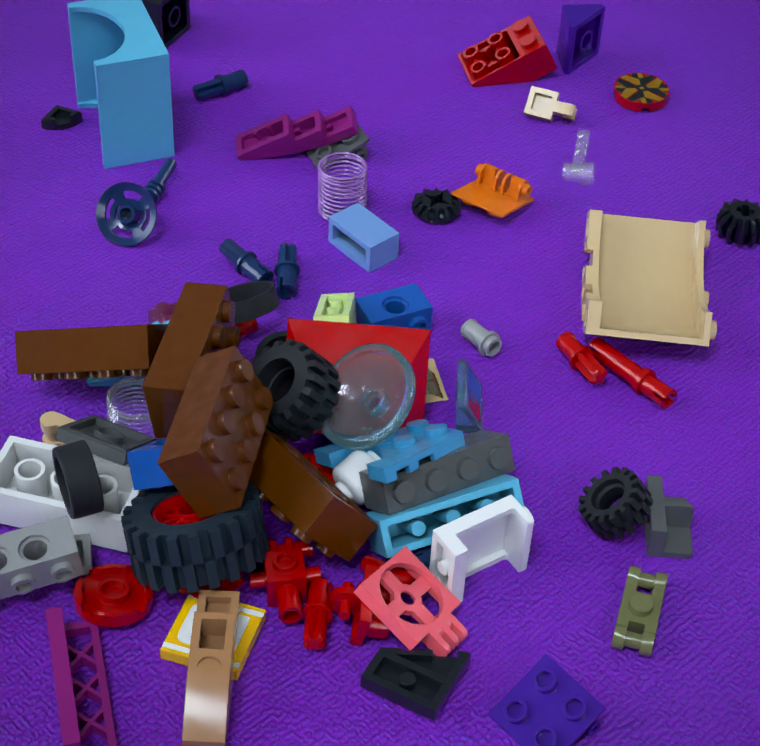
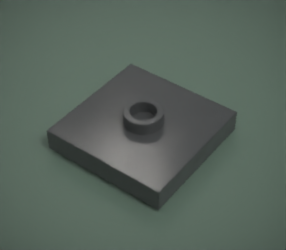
[55,415,157,466]

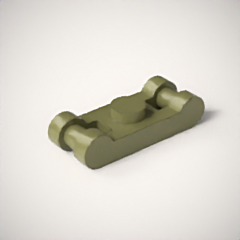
[611,565,668,657]

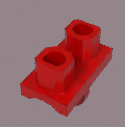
[329,564,391,646]

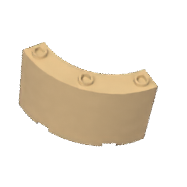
[581,209,717,346]

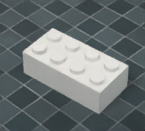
[0,435,147,553]

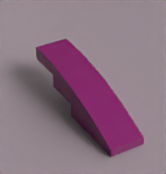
[236,106,359,160]

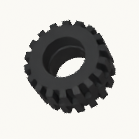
[251,339,341,442]

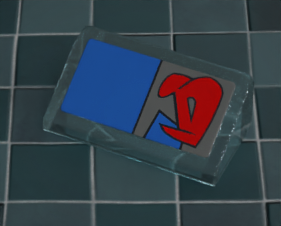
[455,359,483,433]

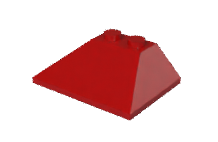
[286,318,431,437]

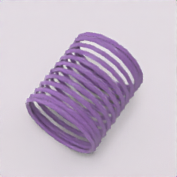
[318,152,368,221]

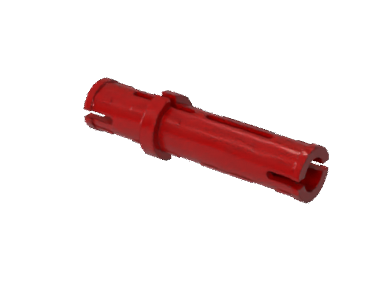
[589,337,677,409]

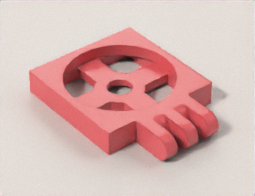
[353,546,468,657]

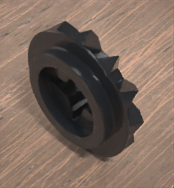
[412,187,461,223]

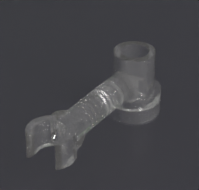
[562,129,595,186]

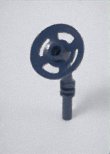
[96,158,177,246]

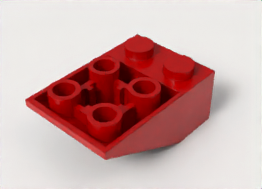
[457,15,557,87]

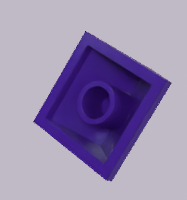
[557,4,605,75]

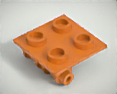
[451,163,534,218]

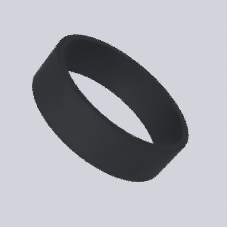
[228,281,280,324]

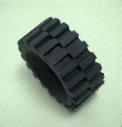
[121,481,269,593]

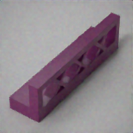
[45,606,117,746]

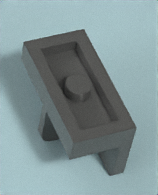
[643,475,694,559]

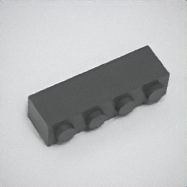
[359,429,515,515]

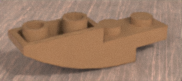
[182,590,240,746]

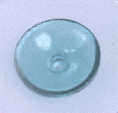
[321,344,416,450]

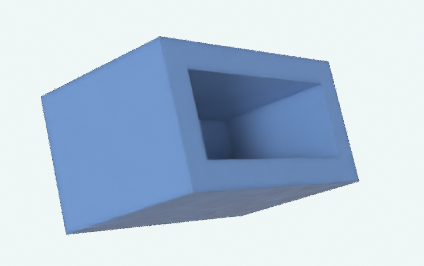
[328,203,400,273]

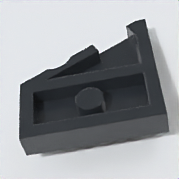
[360,647,471,721]

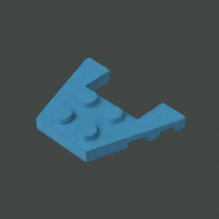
[313,419,465,484]

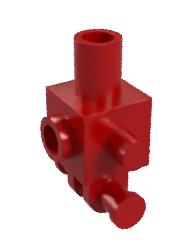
[249,537,321,624]

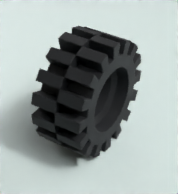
[578,467,653,540]

